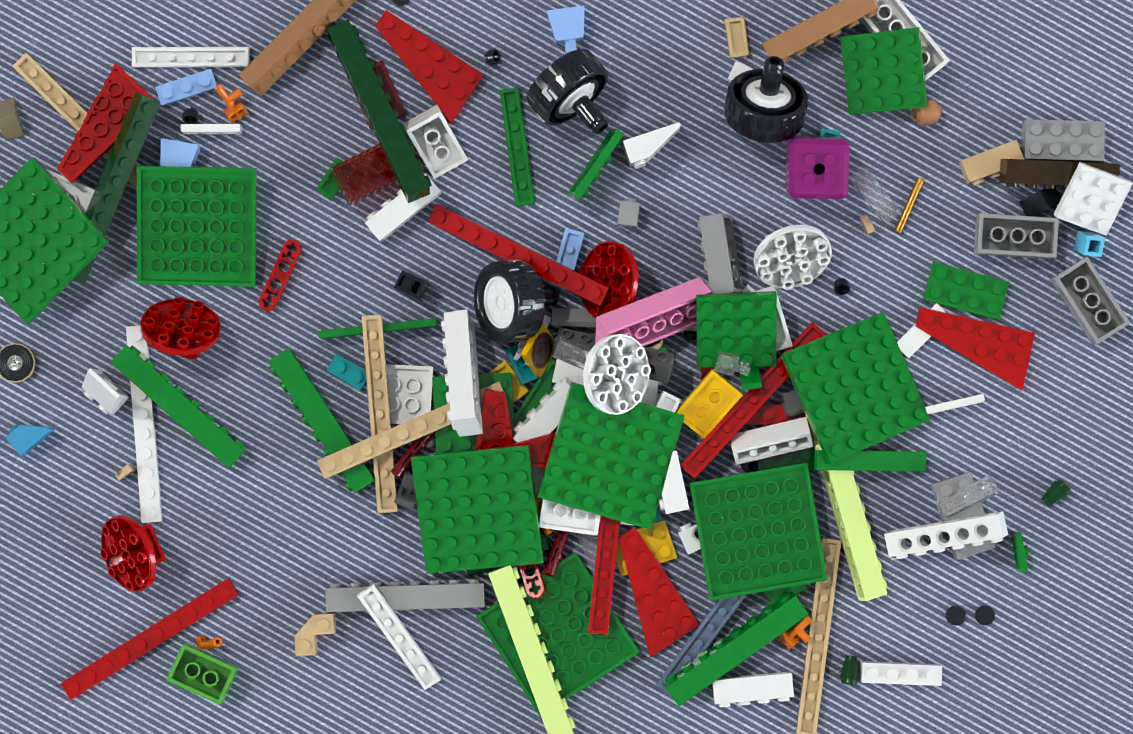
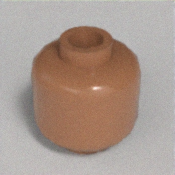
[911,99,942,126]

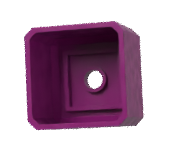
[785,135,850,199]

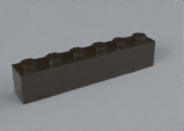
[999,159,1120,189]

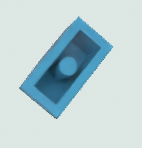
[5,425,55,456]

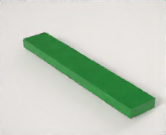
[499,87,535,207]
[318,318,438,339]
[814,450,926,472]

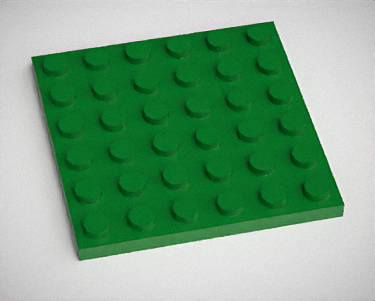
[0,157,110,325]
[137,165,257,287]
[781,312,931,464]
[537,382,685,530]
[411,445,544,574]
[689,462,828,601]
[476,552,640,716]

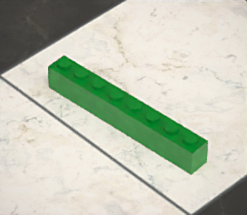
[110,345,245,468]
[269,348,375,493]
[662,591,809,706]

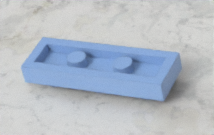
[155,69,217,106]
[550,228,584,290]

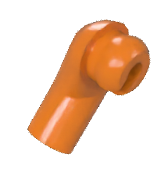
[195,635,222,649]

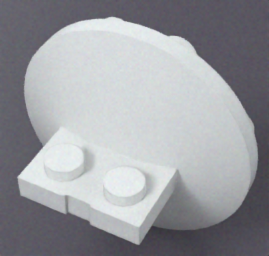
[753,225,832,290]
[583,334,651,415]

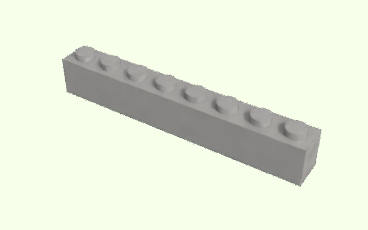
[325,579,485,612]

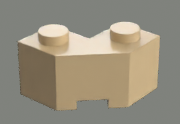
[294,612,336,656]

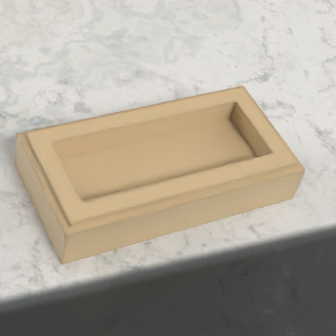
[724,17,749,59]

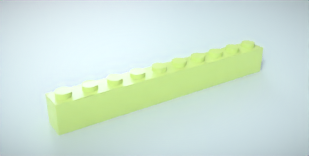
[805,412,887,601]
[488,565,576,734]

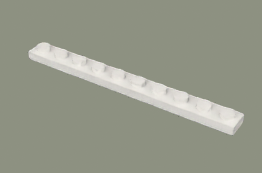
[126,325,162,523]

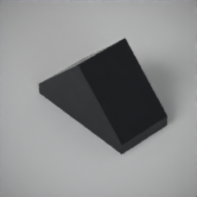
[1019,188,1061,217]
[393,270,429,302]

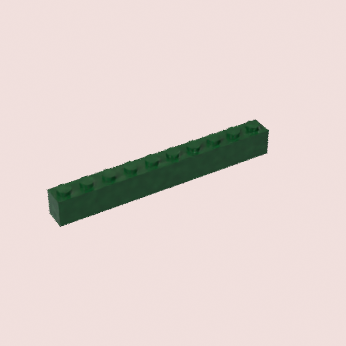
[327,20,432,203]
[72,92,160,285]

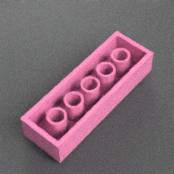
[595,277,712,347]

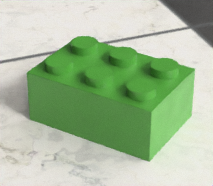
[166,642,240,705]

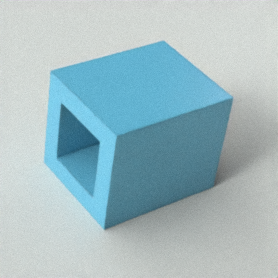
[1074,231,1105,257]

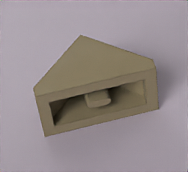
[0,98,25,141]

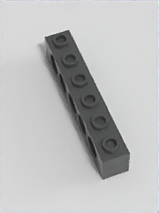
[554,327,674,384]

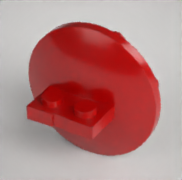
[579,241,639,318]
[140,297,221,360]
[100,515,166,592]

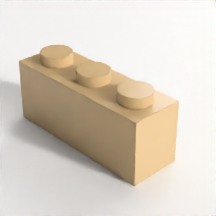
[959,140,1024,186]

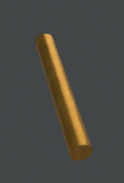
[894,177,924,234]

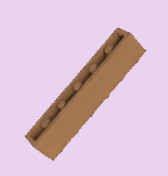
[762,0,880,64]

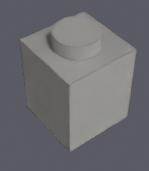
[617,198,640,228]

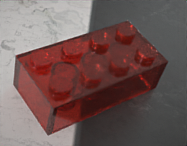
[330,144,397,206]

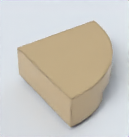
[859,215,875,235]
[115,464,136,481]

